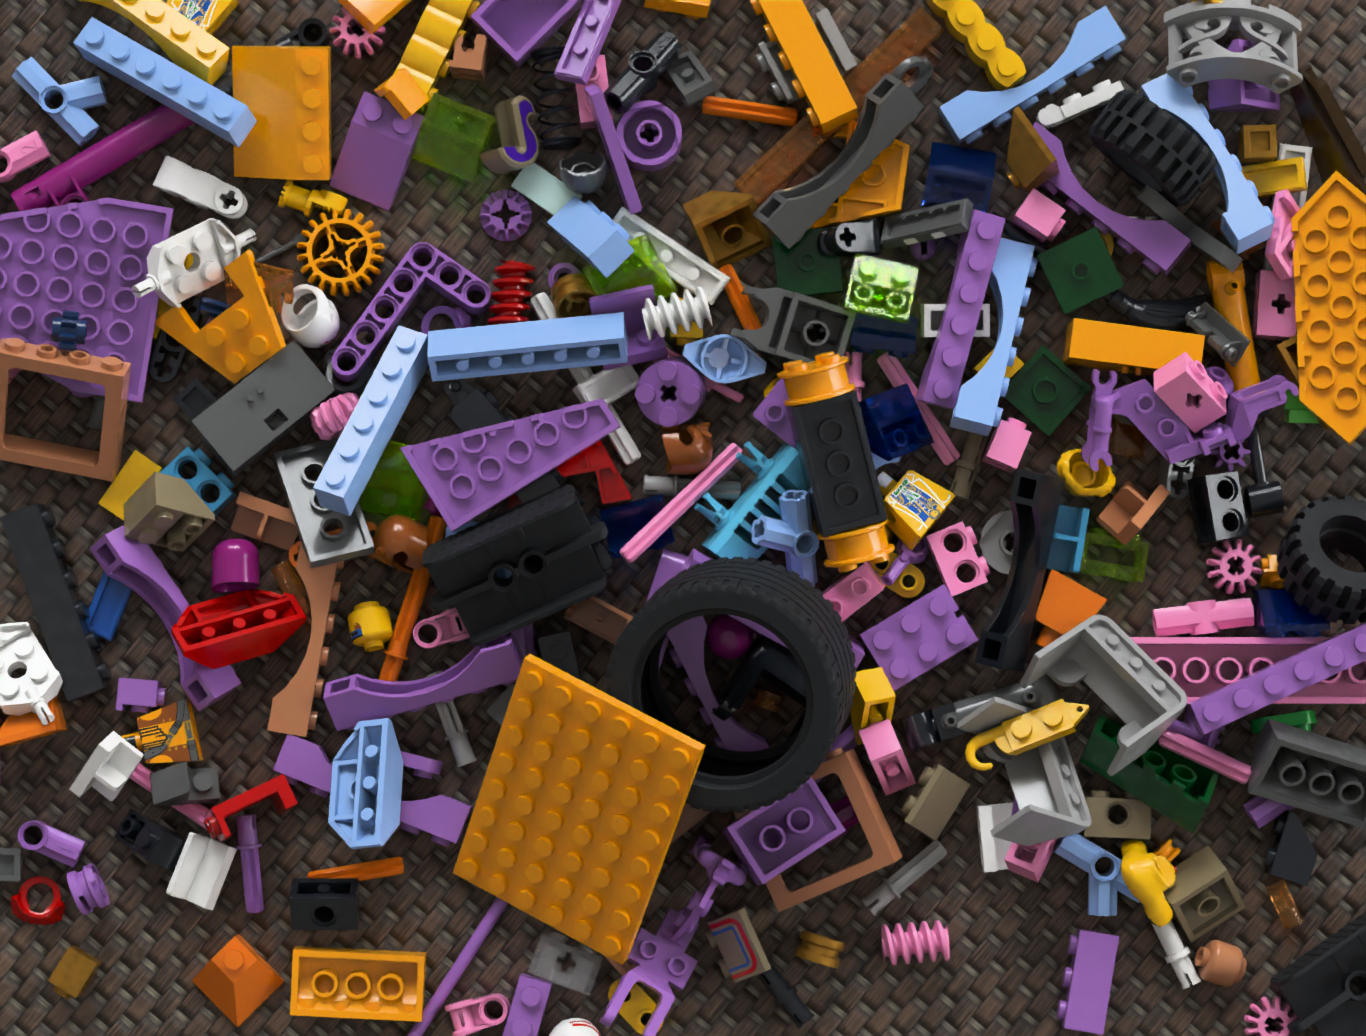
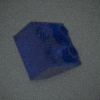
[920,141,996,213]
[859,383,934,461]
[1253,588,1330,638]

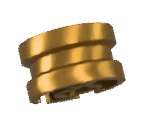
[551,273,598,318]
[794,929,846,969]

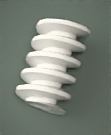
[641,286,713,341]

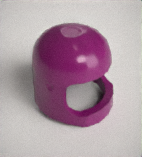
[211,538,260,594]
[706,614,757,659]

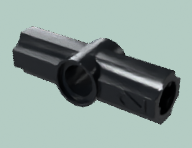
[603,31,682,114]

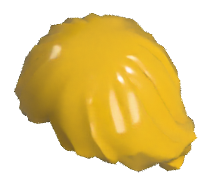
[1057,449,1116,497]

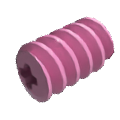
[881,920,950,966]

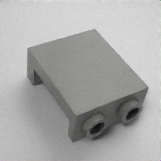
[755,8,857,106]

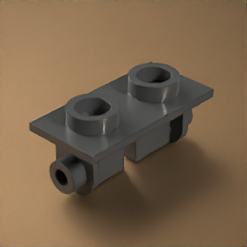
[1184,302,1250,367]

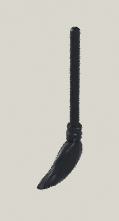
[991,212,1210,332]

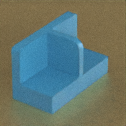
[1046,505,1090,574]

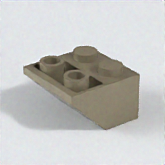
[124,472,215,552]
[899,764,970,841]

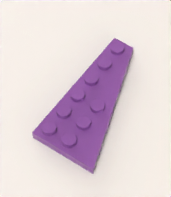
[400,398,621,532]

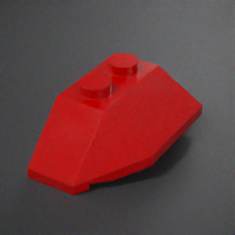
[171,589,307,669]

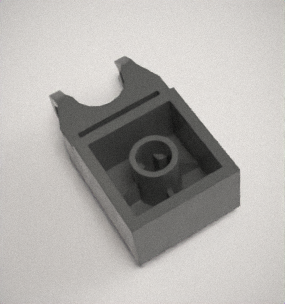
[729,285,857,363]

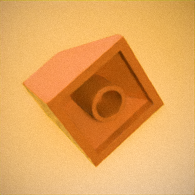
[0,694,68,748]
[192,934,285,1028]

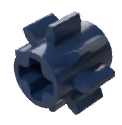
[51,310,88,351]

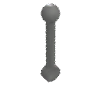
[253,233,307,269]

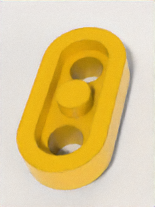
[868,551,925,598]
[608,978,664,1035]

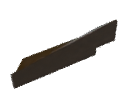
[1290,64,1366,195]

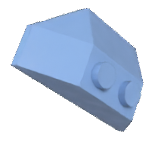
[328,718,404,849]

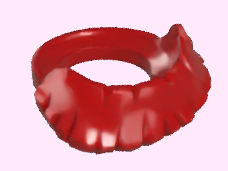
[11,876,65,926]

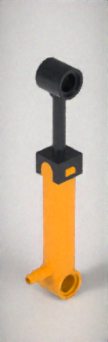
[1206,260,1284,518]

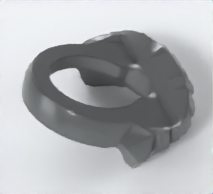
[891,55,933,94]
[321,347,375,395]

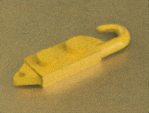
[965,699,1090,771]

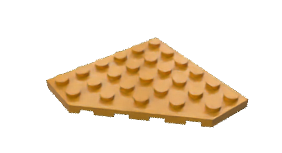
[1291,171,1366,446]

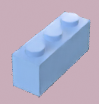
[547,195,635,278]

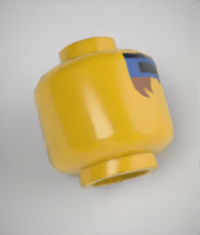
[347,601,393,652]

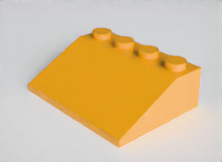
[232,46,332,180]

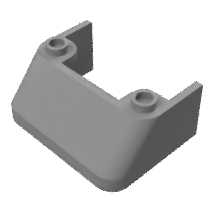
[1020,615,1187,776]
[957,696,1092,846]

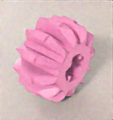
[330,7,386,59]
[309,392,359,441]
[1206,539,1262,594]
[1243,996,1298,1036]

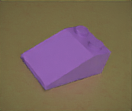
[329,91,427,211]
[722,777,846,886]

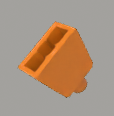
[1034,569,1107,648]

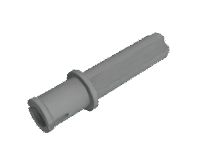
[643,475,741,500]
[426,671,477,768]
[861,840,947,916]

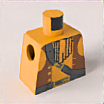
[122,699,203,763]

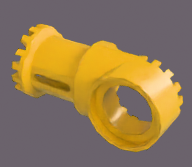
[278,180,348,218]

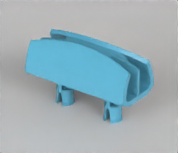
[694,441,807,559]

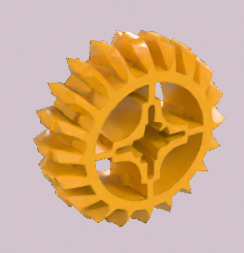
[297,209,385,297]

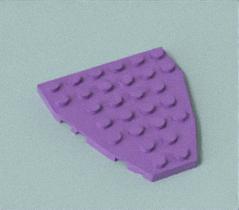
[0,198,174,403]

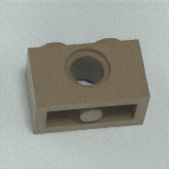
[1081,790,1151,839]

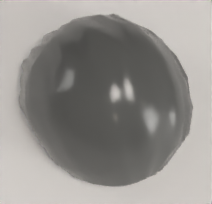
[559,150,608,194]

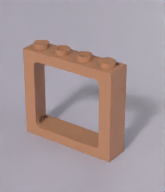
[0,338,131,482]
[733,747,903,912]

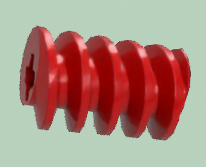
[487,260,536,325]

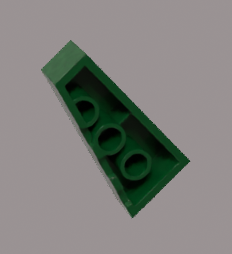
[1079,714,1220,834]

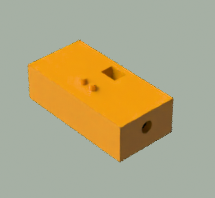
[1062,318,1205,376]

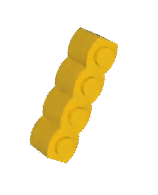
[394,0,481,112]
[926,0,1026,91]

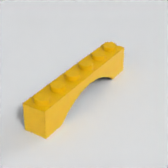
[78,0,230,85]

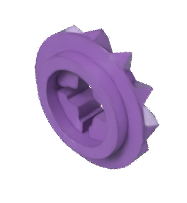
[480,189,532,241]

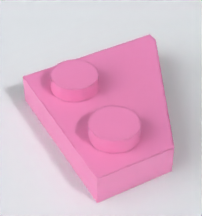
[1265,189,1300,280]

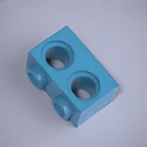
[160,446,237,516]

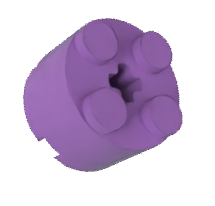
[617,100,682,171]
[635,357,706,427]

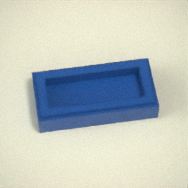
[85,571,133,641]

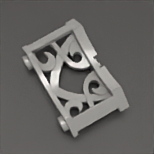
[1164,0,1303,94]

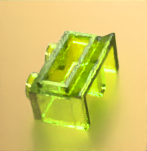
[1079,527,1150,583]

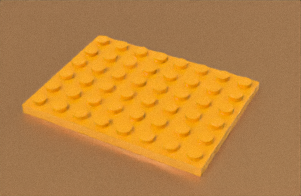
[453,654,706,965]

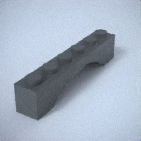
[752,73,924,249]

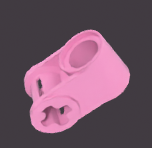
[413,607,470,650]
[444,993,511,1036]

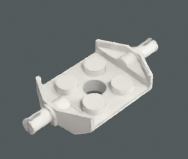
[132,218,257,308]
[0,622,63,725]

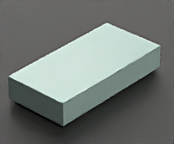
[511,163,583,216]

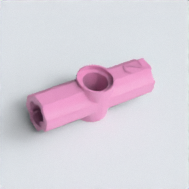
[0,130,51,183]
[1152,598,1255,637]

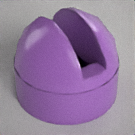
[910,239,936,261]

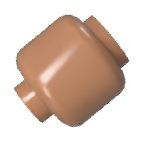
[1195,940,1247,987]

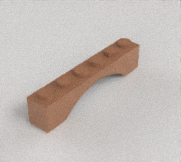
[267,542,345,737]

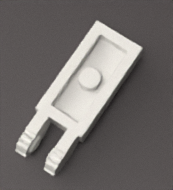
[1035,79,1124,130]

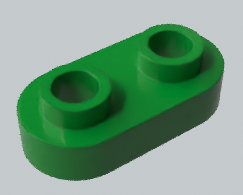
[1250,710,1317,735]

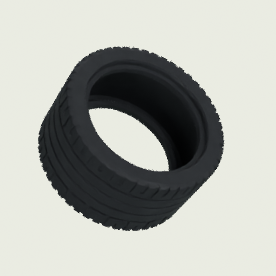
[604,557,857,813]

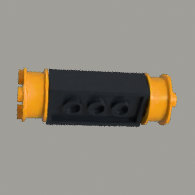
[777,351,895,573]

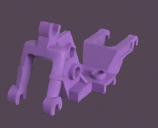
[1081,369,1299,471]
[599,833,747,1036]

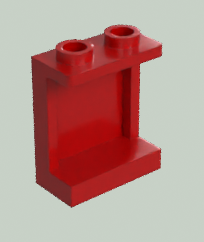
[204,774,298,843]

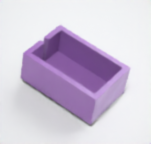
[470,0,584,69]
[858,584,978,691]

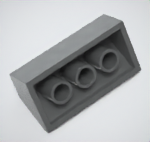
[1247,719,1366,829]

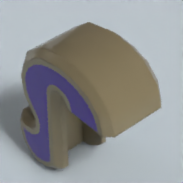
[480,95,539,174]

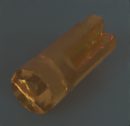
[1266,879,1303,929]

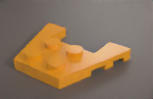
[808,120,910,230]
[155,249,286,384]

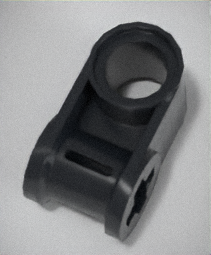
[817,220,882,258]

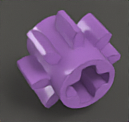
[1209,439,1251,472]

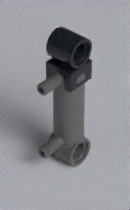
[899,674,1061,751]

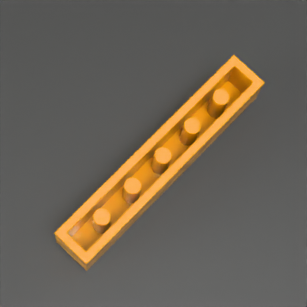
[749,0,858,134]

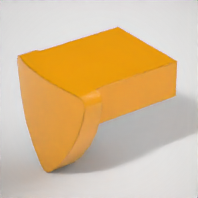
[374,67,429,120]

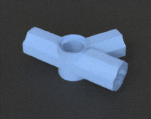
[12,57,107,147]
[750,489,820,587]
[1053,833,1140,916]

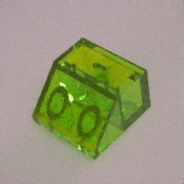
[412,93,497,183]
[582,234,678,303]
[843,253,919,324]
[358,440,426,522]

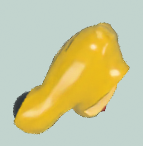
[1120,839,1177,927]

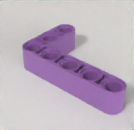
[332,242,491,382]

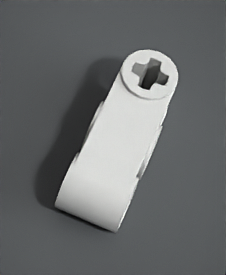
[152,156,248,219]

